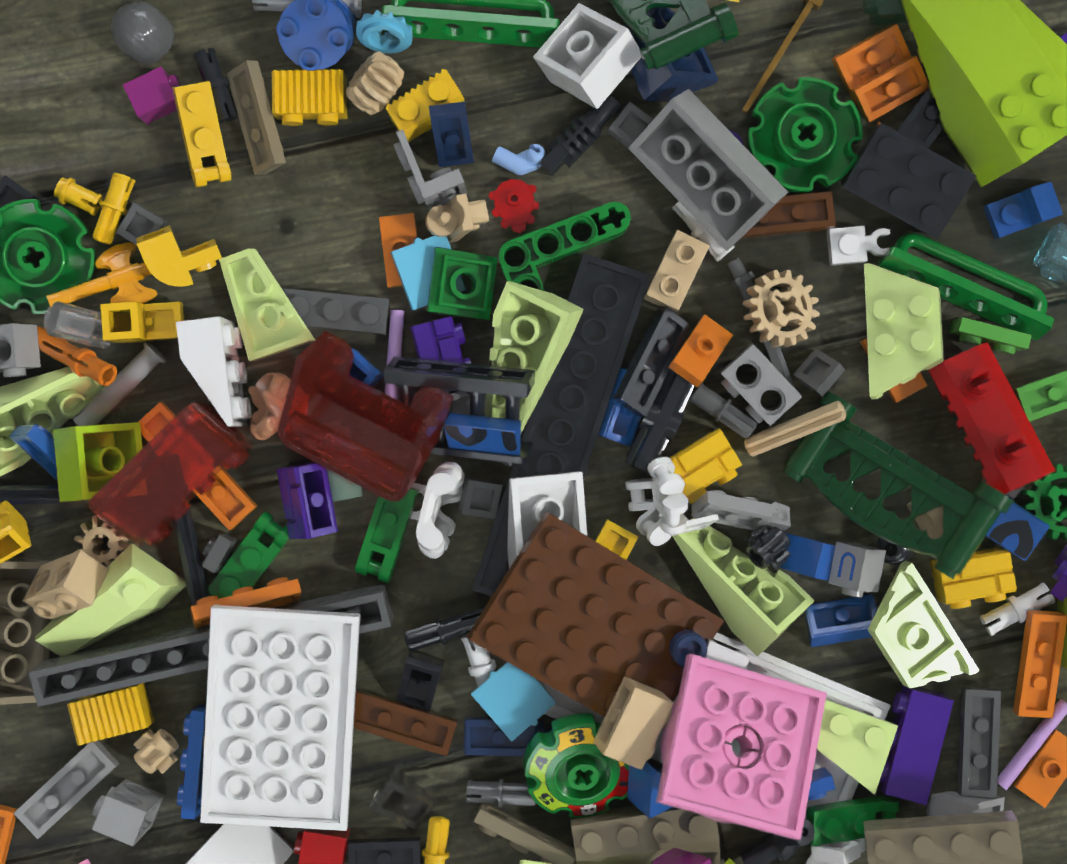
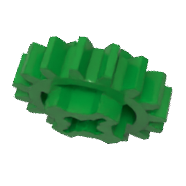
[1020,463,1067,540]

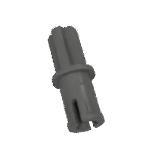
[689,383,757,438]
[466,779,536,808]

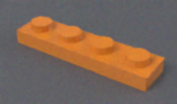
[138,402,258,531]

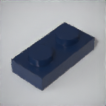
[429,101,474,167]

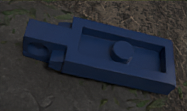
[464,717,552,756]

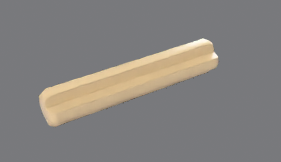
[744,401,846,457]

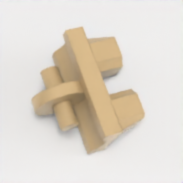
[426,193,489,243]

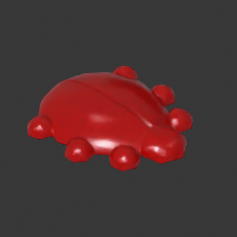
[488,179,539,234]

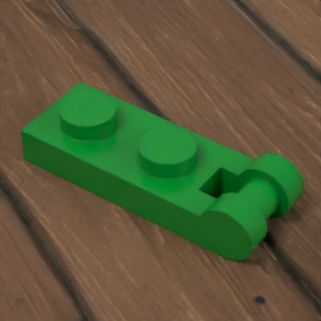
[355,479,420,584]
[208,511,290,599]
[806,795,900,847]

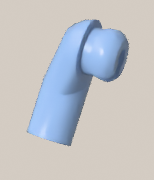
[492,144,546,175]

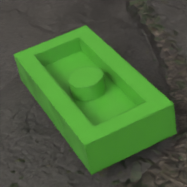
[949,317,1032,355]
[1013,370,1067,421]

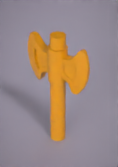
[46,242,157,309]

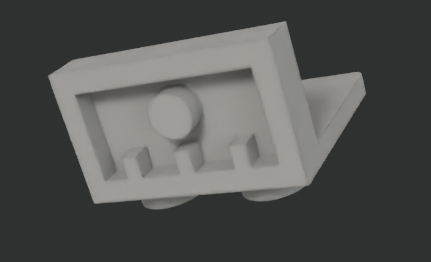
[393,129,468,211]

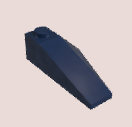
[624,0,718,102]

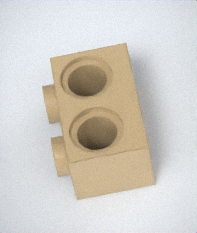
[643,230,710,313]
[23,550,109,620]

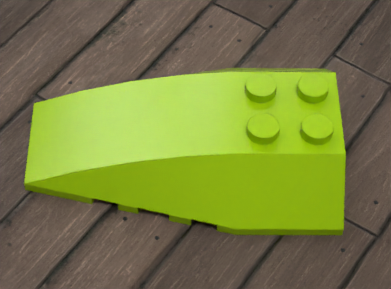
[901,0,1067,187]

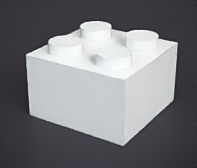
[533,3,641,109]

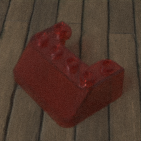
[278,331,453,502]
[87,402,253,547]

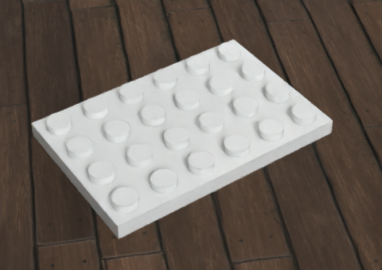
[200,605,360,831]

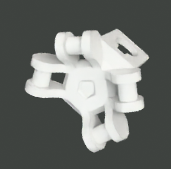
[625,457,719,546]
[401,462,465,558]

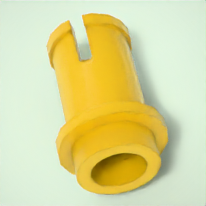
[54,177,104,216]

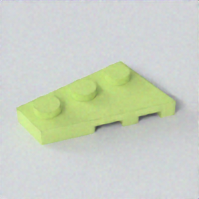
[219,248,315,361]
[817,699,898,795]

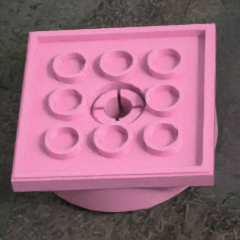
[656,654,827,840]

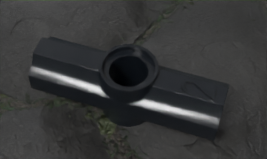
[625,369,694,474]

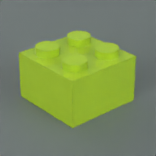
[53,422,147,502]

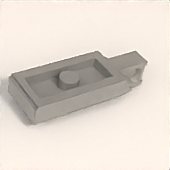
[692,490,791,531]

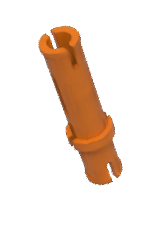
[37,326,117,386]

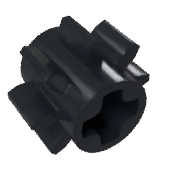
[746,525,791,571]

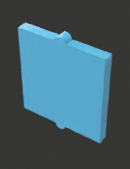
[390,235,466,310]
[471,662,556,741]

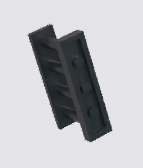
[384,356,535,466]

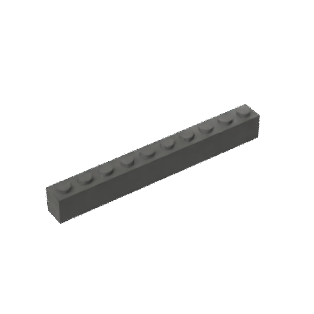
[28,583,394,707]

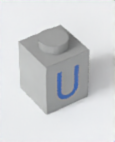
[828,541,886,597]

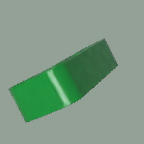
[498,201,631,291]

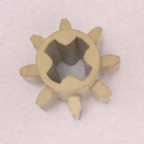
[134,729,179,774]

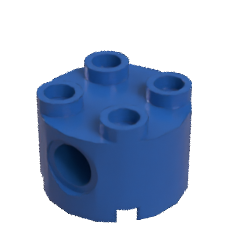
[276,0,356,71]

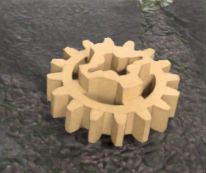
[743,270,820,348]

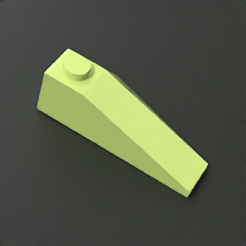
[485,281,584,432]
[0,362,105,476]
[672,518,814,657]
[35,543,187,656]

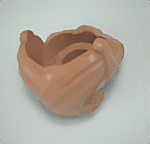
[248,372,307,440]

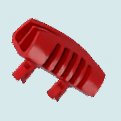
[928,342,1056,494]

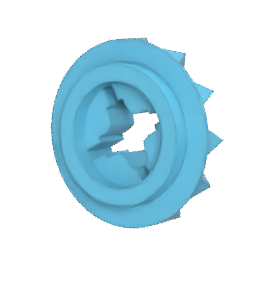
[356,10,413,54]

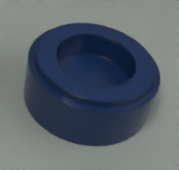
[669,630,708,668]

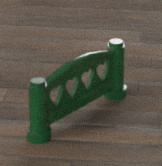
[609,0,739,70]
[783,391,1014,579]

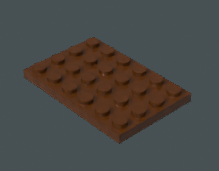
[467,511,724,718]

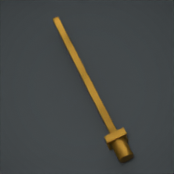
[742,0,824,114]

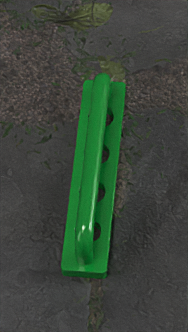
[382,0,560,48]
[878,233,1054,340]

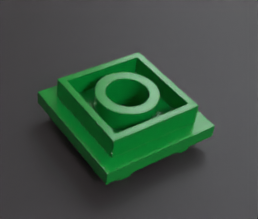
[427,247,498,320]

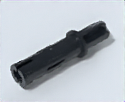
[405,606,485,651]

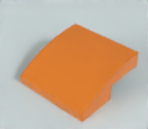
[831,24,929,122]

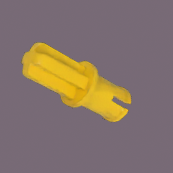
[93,172,136,245]
[421,816,450,864]

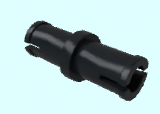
[193,48,238,124]

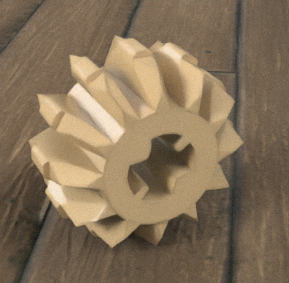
[346,51,404,115]
[74,513,136,568]

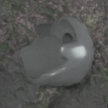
[111,1,175,64]

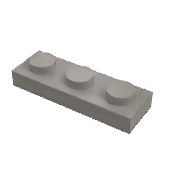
[14,741,120,839]

